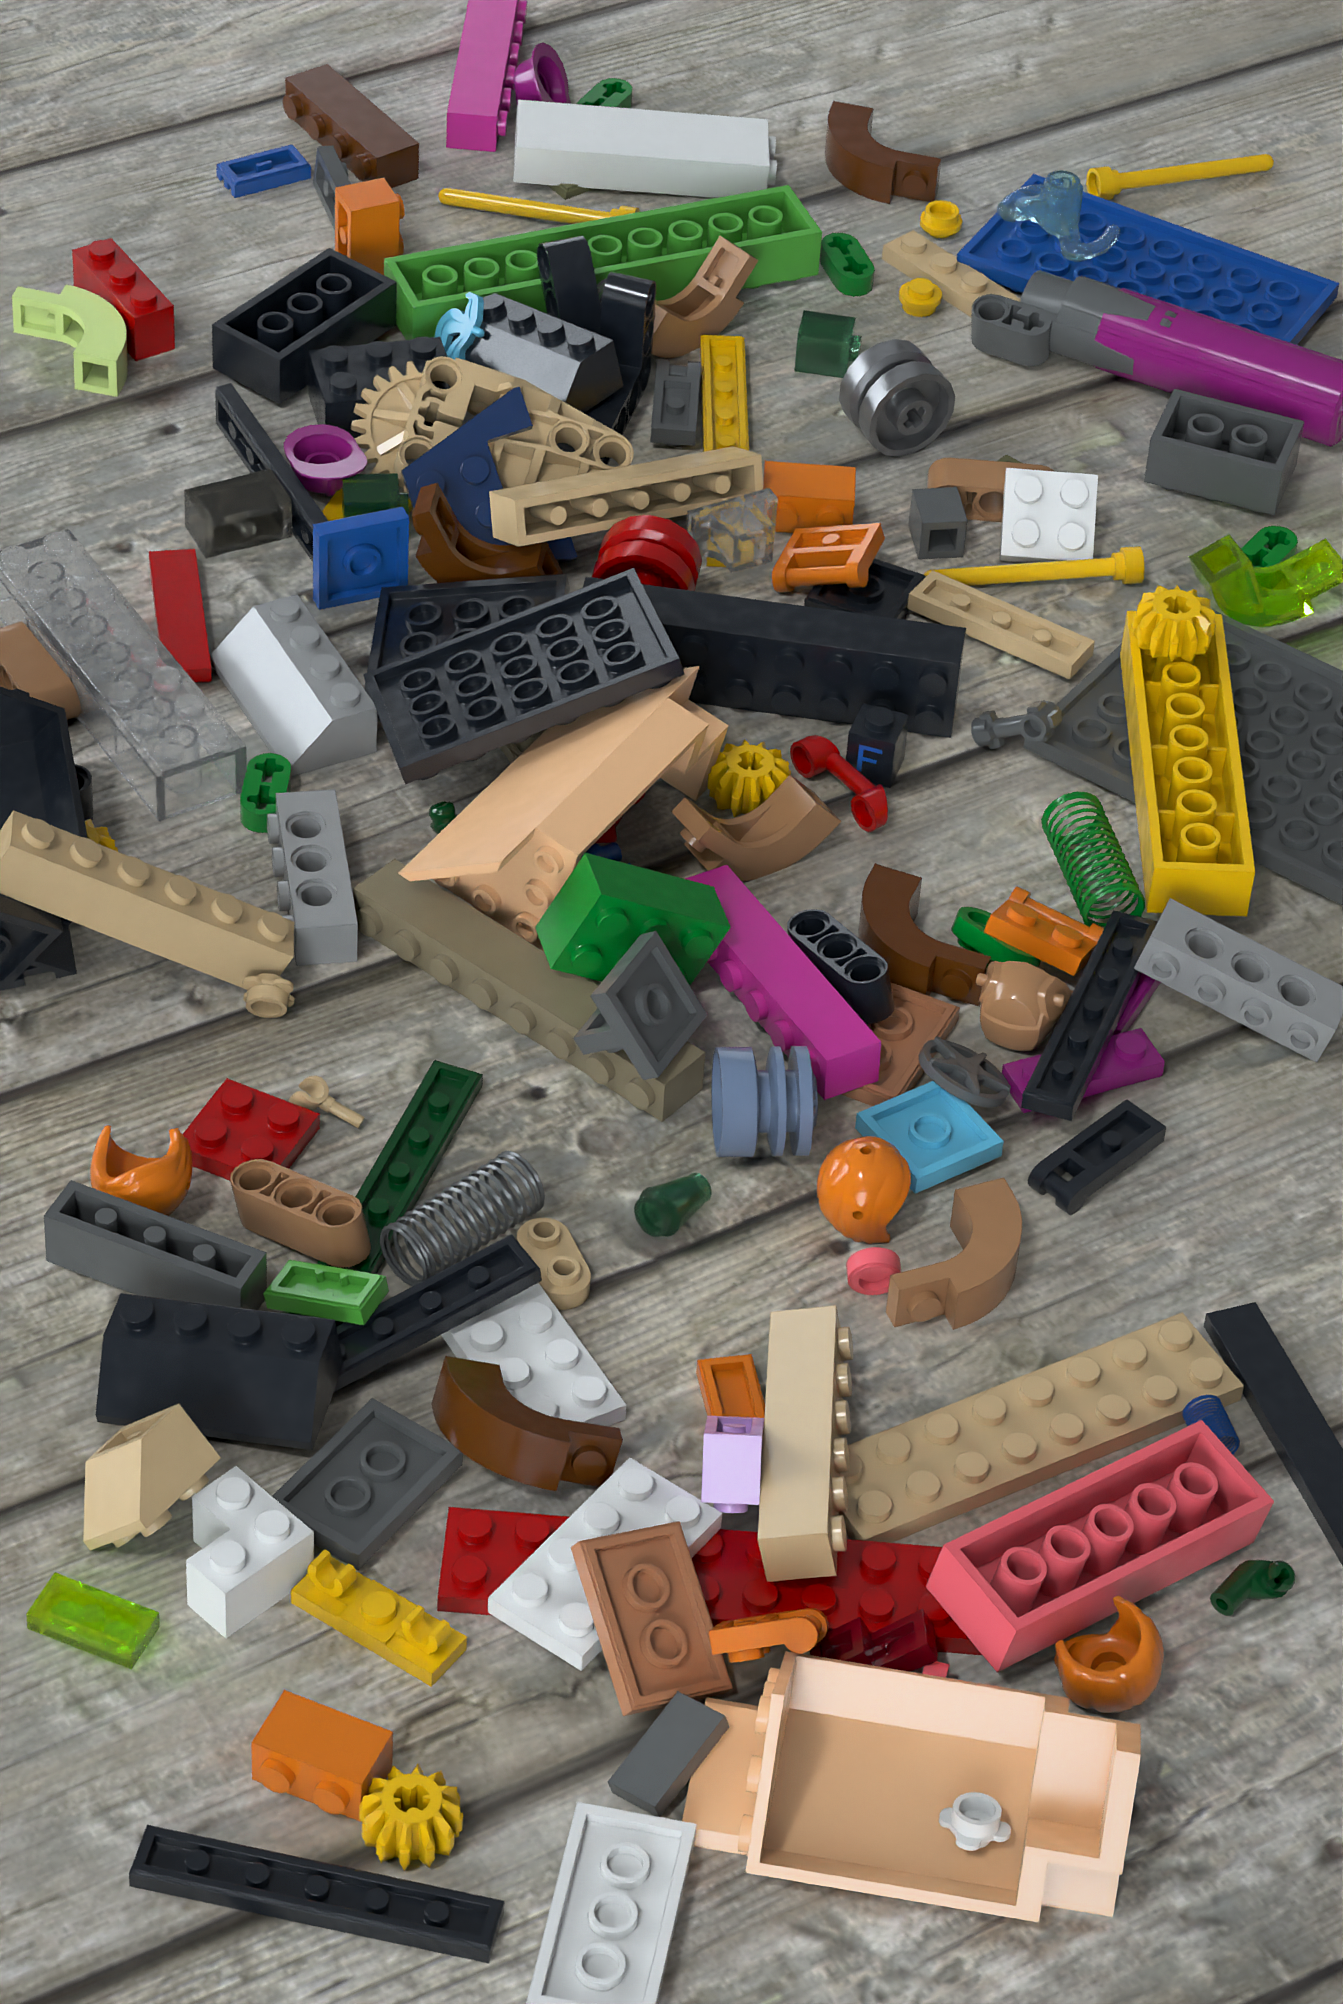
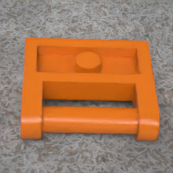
[772,523,885,592]
[984,886,1104,976]
[709,1608,829,1663]

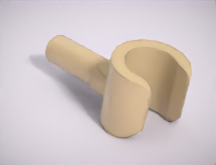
[289,1076,365,1129]

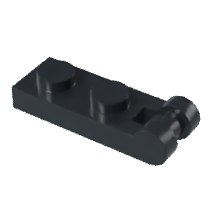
[1028,1099,1166,1215]

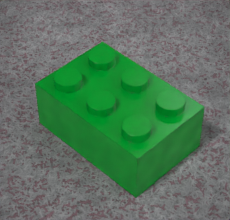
[535,853,731,985]

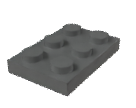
[272,1398,463,1570]

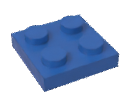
[313,507,409,610]

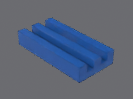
[216,144,311,198]

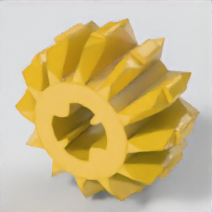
[1132,585,1216,663]
[707,739,791,817]
[359,1763,463,1871]

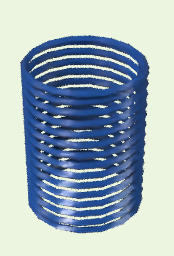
[1182,1394,1240,1454]

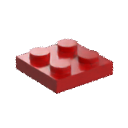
[183,1078,320,1181]

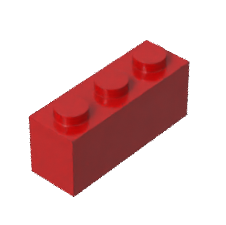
[72,238,175,361]

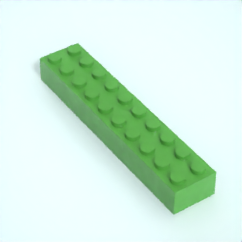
[384,185,822,340]

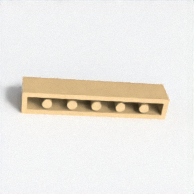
[489,446,764,547]
[0,810,294,989]
[758,1305,853,1582]

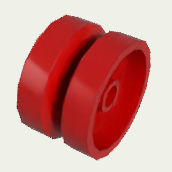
[591,515,702,591]

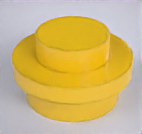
[920,200,962,238]
[899,278,942,317]

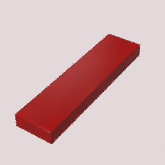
[149,549,212,684]

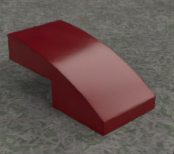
[810,1609,938,1672]

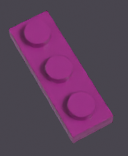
[1002,1028,1165,1114]

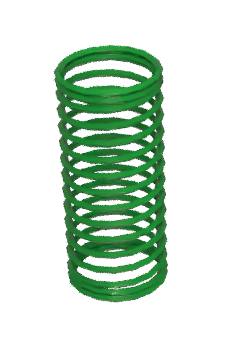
[1041,792,1145,927]

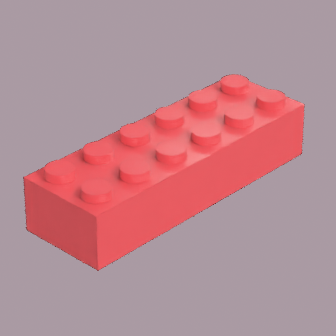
[926,1420,1274,1673]

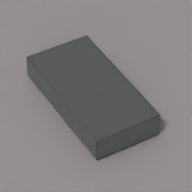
[608,1692,729,1817]

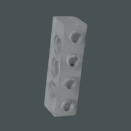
[267,789,358,966]
[1134,898,1343,1062]

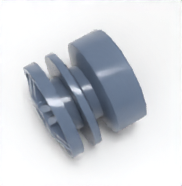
[711,1046,818,1157]

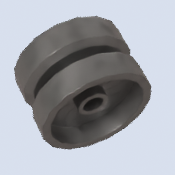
[839,339,955,457]

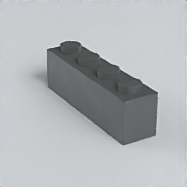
[44,1180,267,1310]

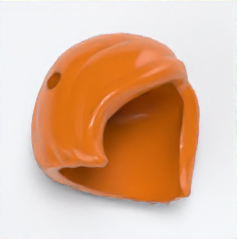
[90,1125,193,1216]
[817,1136,911,1244]
[1054,1596,1164,1713]

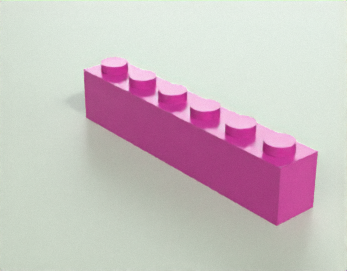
[446,0,527,152]
[685,865,881,1100]

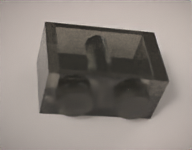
[184,469,292,559]

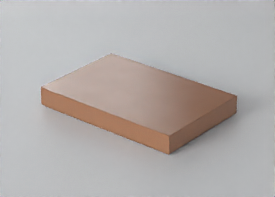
[841,983,960,1106]
[571,1521,733,1716]

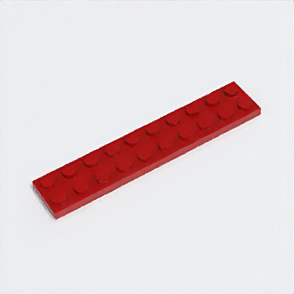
[437,1507,982,1655]

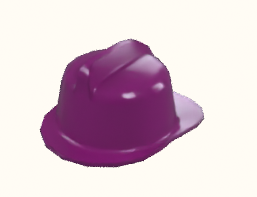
[513,42,571,105]
[284,424,368,497]

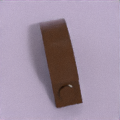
[825,101,941,204]
[412,483,563,583]
[858,864,991,1007]
[431,1356,623,1491]

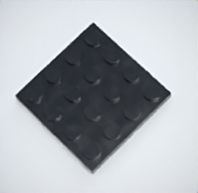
[364,574,570,722]

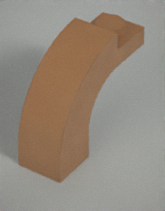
[652,236,759,358]
[671,775,841,881]
[886,1177,1022,1330]

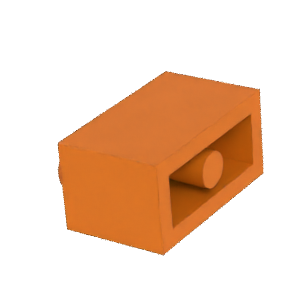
[335,178,405,275]
[760,461,856,533]
[251,1690,393,1822]

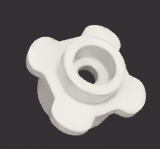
[939,1792,1011,1851]

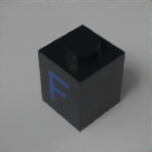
[846,703,909,788]

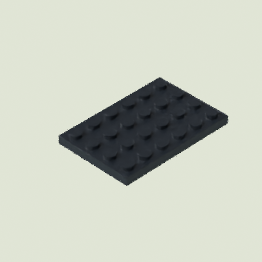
[363,568,685,785]

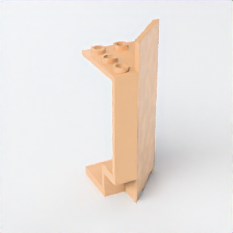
[398,666,729,951]
[682,1651,1141,1922]

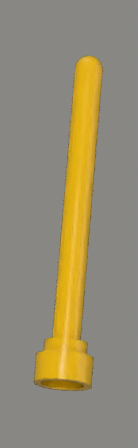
[1086,154,1274,200]
[438,188,640,224]
[924,546,1145,586]

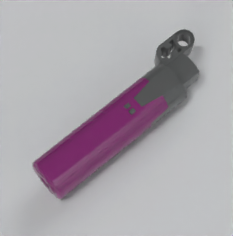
[971,270,1343,447]

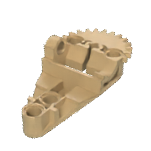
[351,356,634,499]

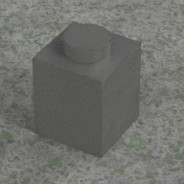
[908,487,968,560]

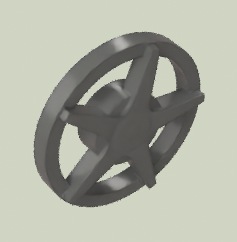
[918,1036,1011,1107]

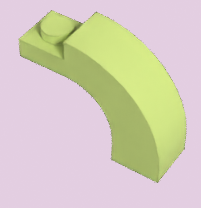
[12,285,128,397]

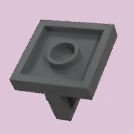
[573,931,708,1080]

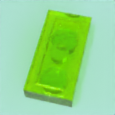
[26,1572,160,1669]

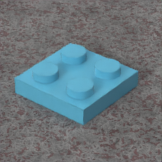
[855,1081,1004,1194]

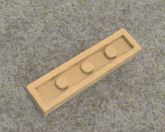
[882,230,1020,317]
[907,571,1095,680]

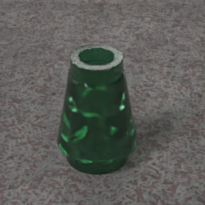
[634,1173,712,1237]

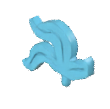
[435,292,485,360]

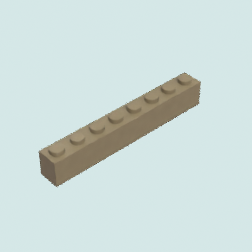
[353,859,705,1122]

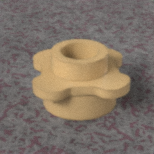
[242,973,295,1018]

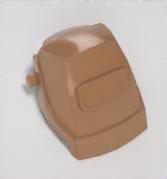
[976,961,1073,1051]

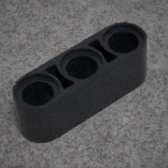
[537,236,601,335]
[787,909,895,1024]

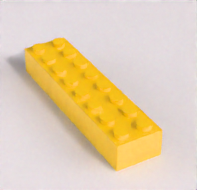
[1120,611,1255,917]

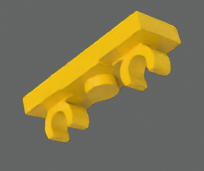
[291,1549,467,1687]

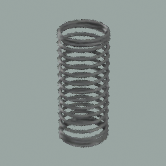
[380,1151,545,1286]

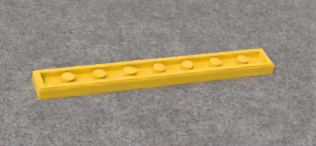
[700,335,754,568]

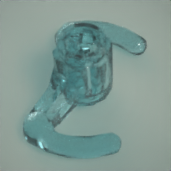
[997,171,1120,262]

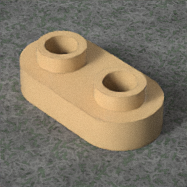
[516,1218,591,1310]

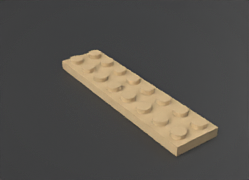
[838,1312,1244,1543]

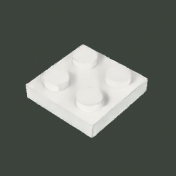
[999,468,1098,563]

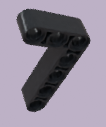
[557,272,656,465]

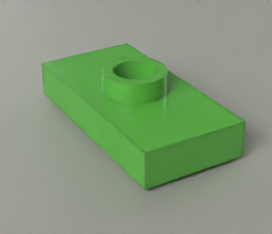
[263,1260,389,1325]

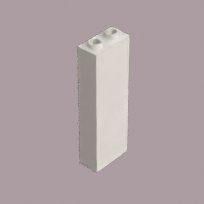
[513,100,777,198]

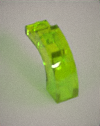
[1188,534,1343,627]

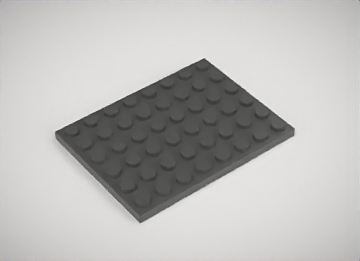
[1024,609,1343,905]

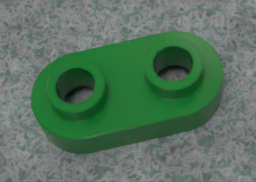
[951,907,1042,968]

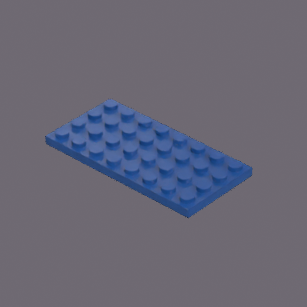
[957,174,1339,345]

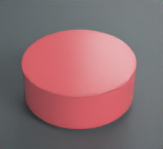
[846,1247,901,1295]

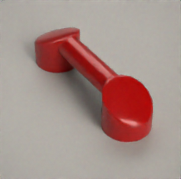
[790,735,888,832]

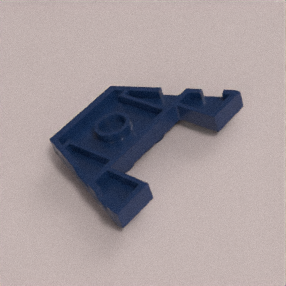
[401,386,578,562]

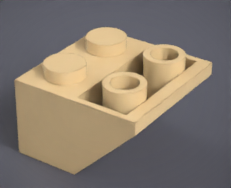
[83,1404,221,1551]

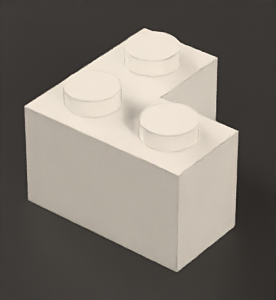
[186,1466,314,1639]

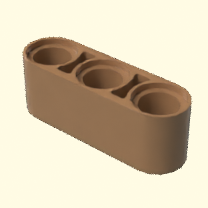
[927,458,1054,522]
[0,621,81,720]
[230,1159,371,1267]

